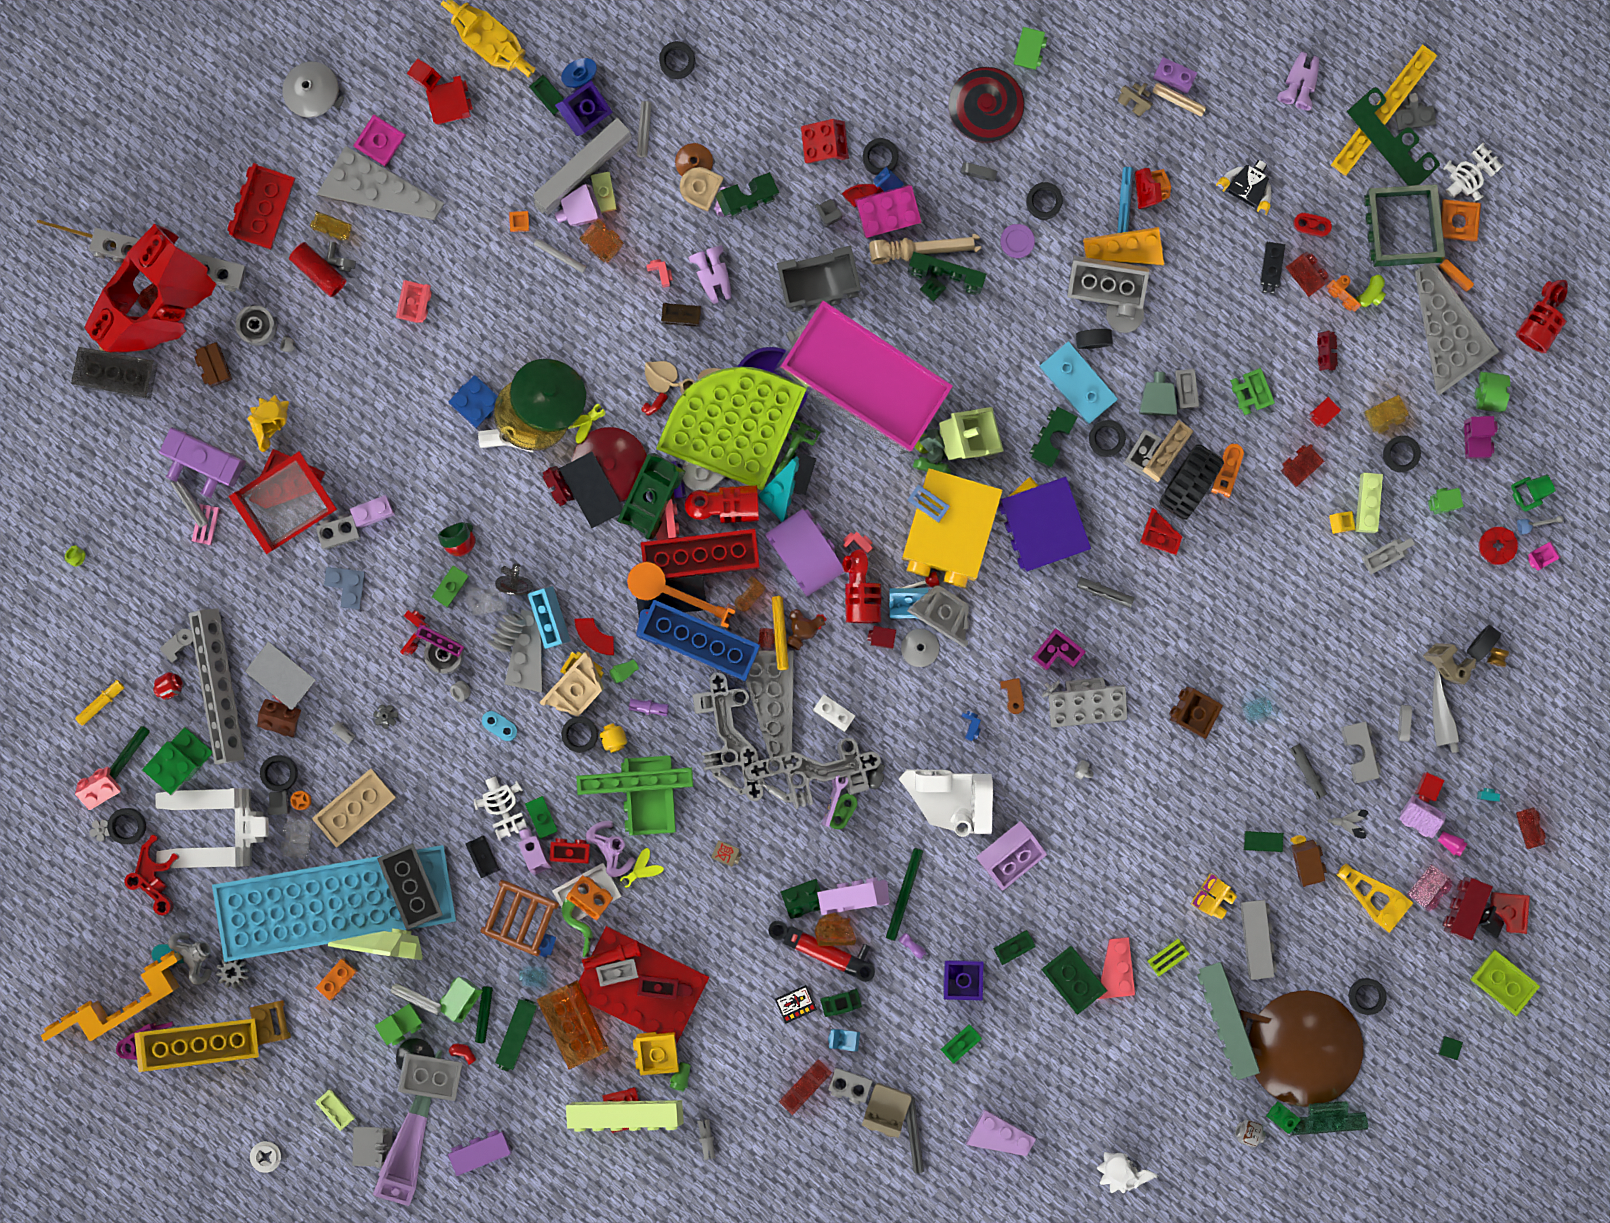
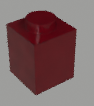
[867,626,896,650]

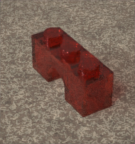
[778,1058,832,1115]

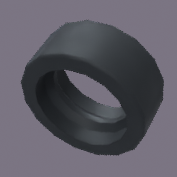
[659,41,695,80]
[862,138,899,175]
[1026,182,1063,220]
[1076,329,1113,349]
[1089,420,1126,457]
[1383,436,1421,472]
[1467,625,1501,662]
[561,716,598,753]
[260,755,298,791]
[107,808,146,844]
[1348,978,1387,1015]

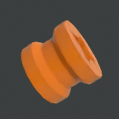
[290,791,312,810]

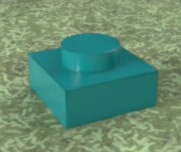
[1477,788,1501,802]

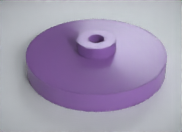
[1000,224,1035,259]

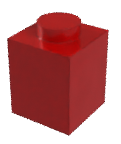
[406,58,442,92]
[1309,397,1341,428]
[1415,772,1445,803]

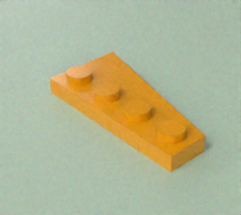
[1083,227,1164,265]

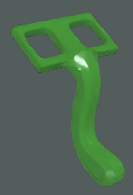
[775,418,821,476]
[562,899,593,957]

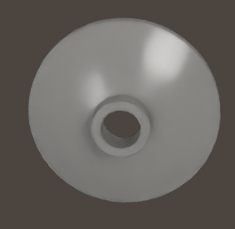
[901,629,939,667]

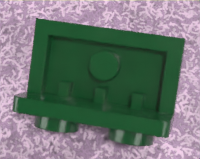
[780,879,821,919]

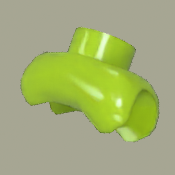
[1356,275,1386,307]

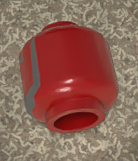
[153,672,183,700]

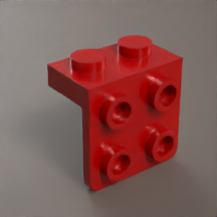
[426,75,473,125]
[400,610,430,656]

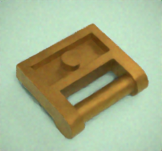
[249,1000,291,1045]

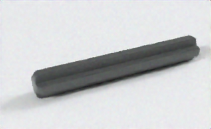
[906,1096,924,1173]

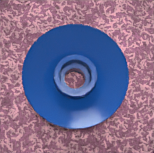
[561,58,597,88]

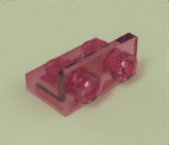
[1408,864,1453,912]

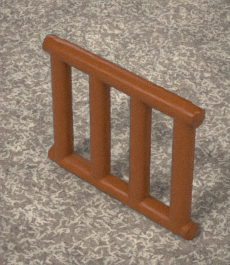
[480,880,559,957]

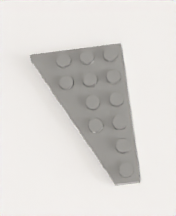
[1415,263,1499,396]

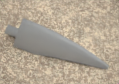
[1432,668,1460,753]

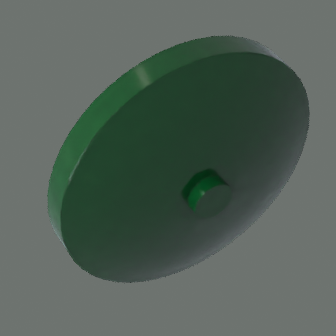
[509,359,586,432]

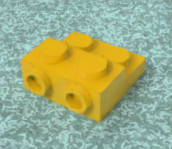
[633,1032,679,1076]

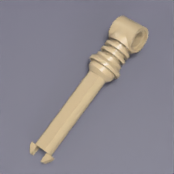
[869,234,981,264]

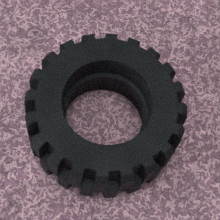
[1159,444,1224,520]

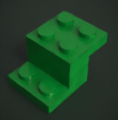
[142,727,213,795]

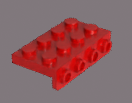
[227,163,296,250]

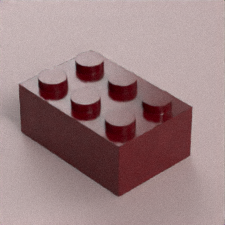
[1442,877,1493,941]

